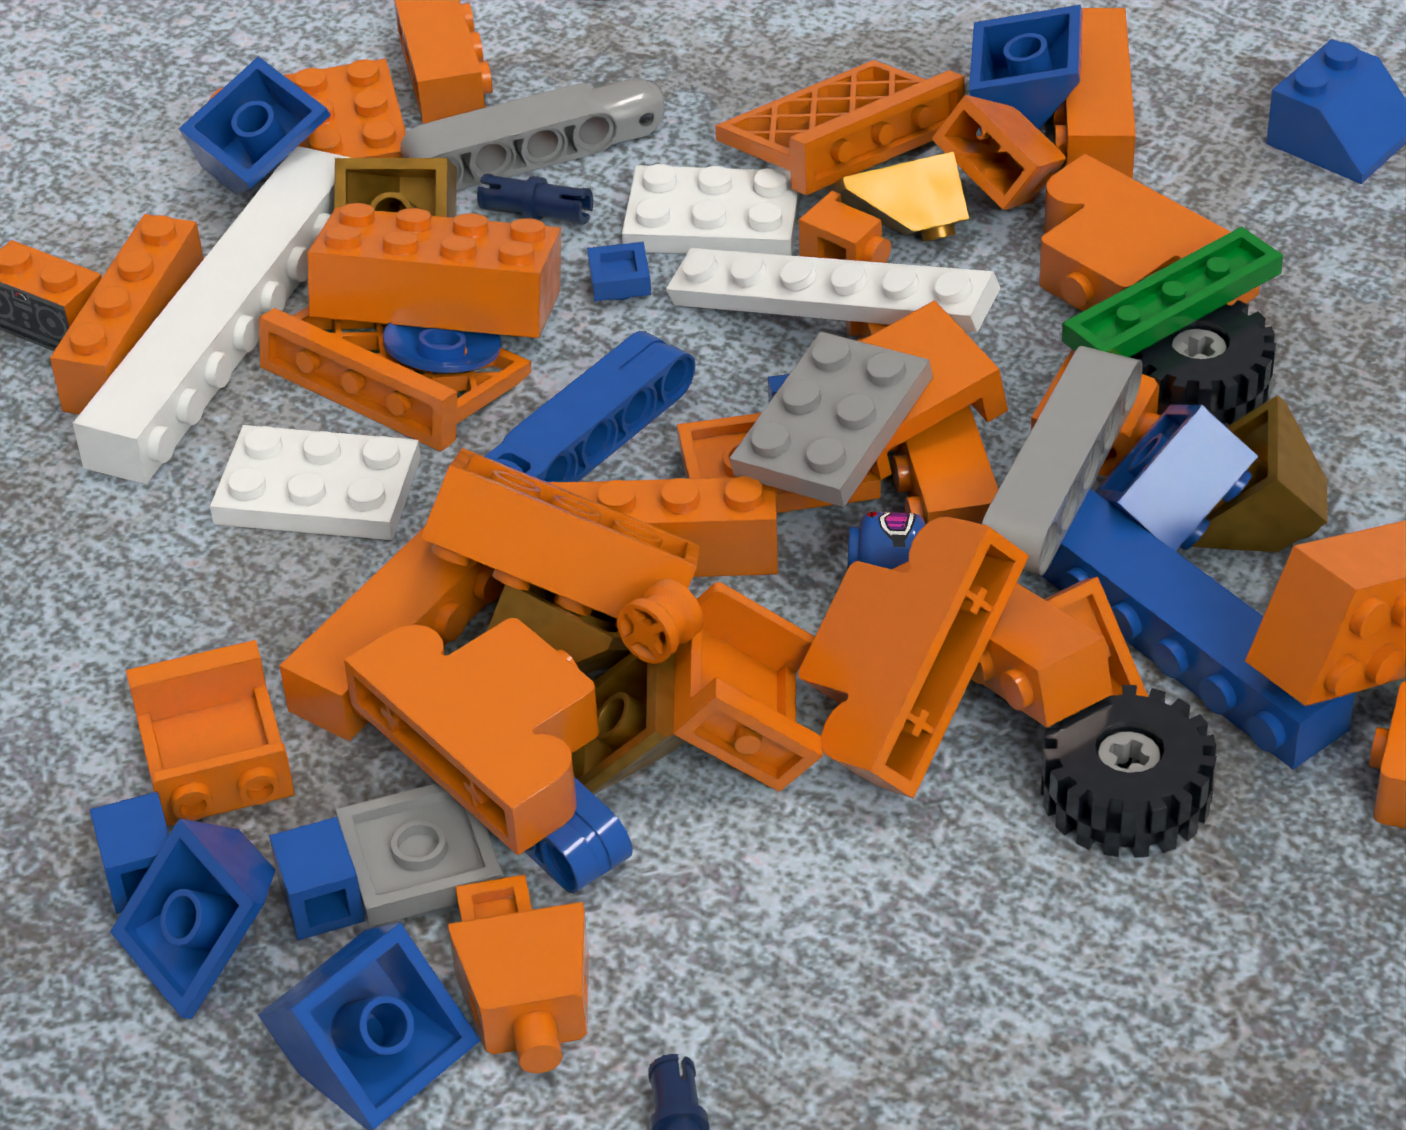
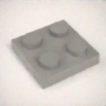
[335,783,503,927]

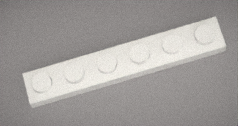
[666,248,1001,332]

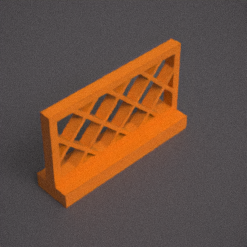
[715,60,965,196]
[259,306,531,452]

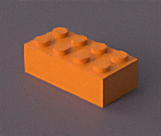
[307,203,561,338]
[420,448,700,628]
[1245,520,1406,706]

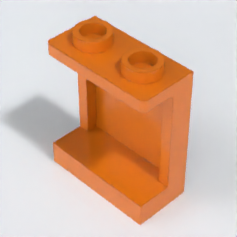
[860,300,1008,480]
[673,582,823,792]
[126,640,295,826]

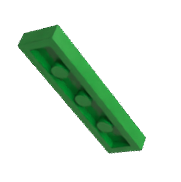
[1062,226,1283,357]

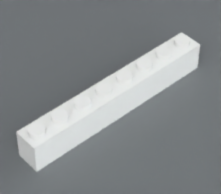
[73,146,350,484]

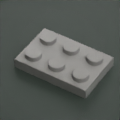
[729,332,933,507]

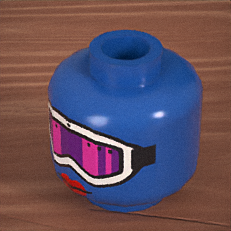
[847,511,926,570]

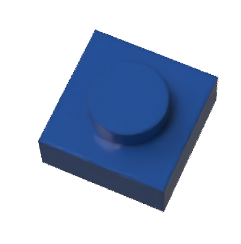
[587,241,651,301]

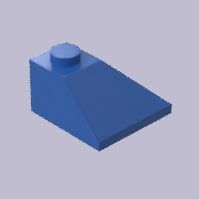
[110,818,276,1019]

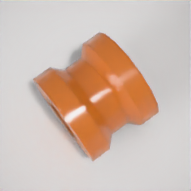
[617,579,703,664]

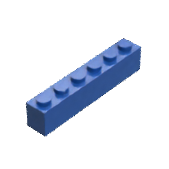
[1041,489,1355,769]

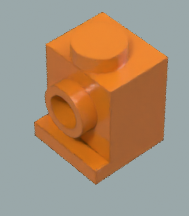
[799,190,891,263]

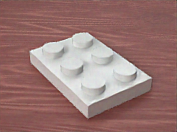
[622,164,801,256]
[210,425,421,540]

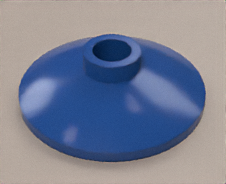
[383,323,501,374]

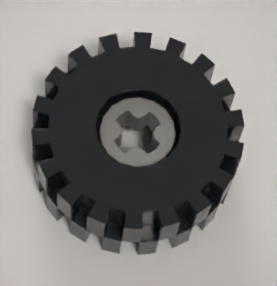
[1129,300,1276,426]
[1041,685,1217,858]

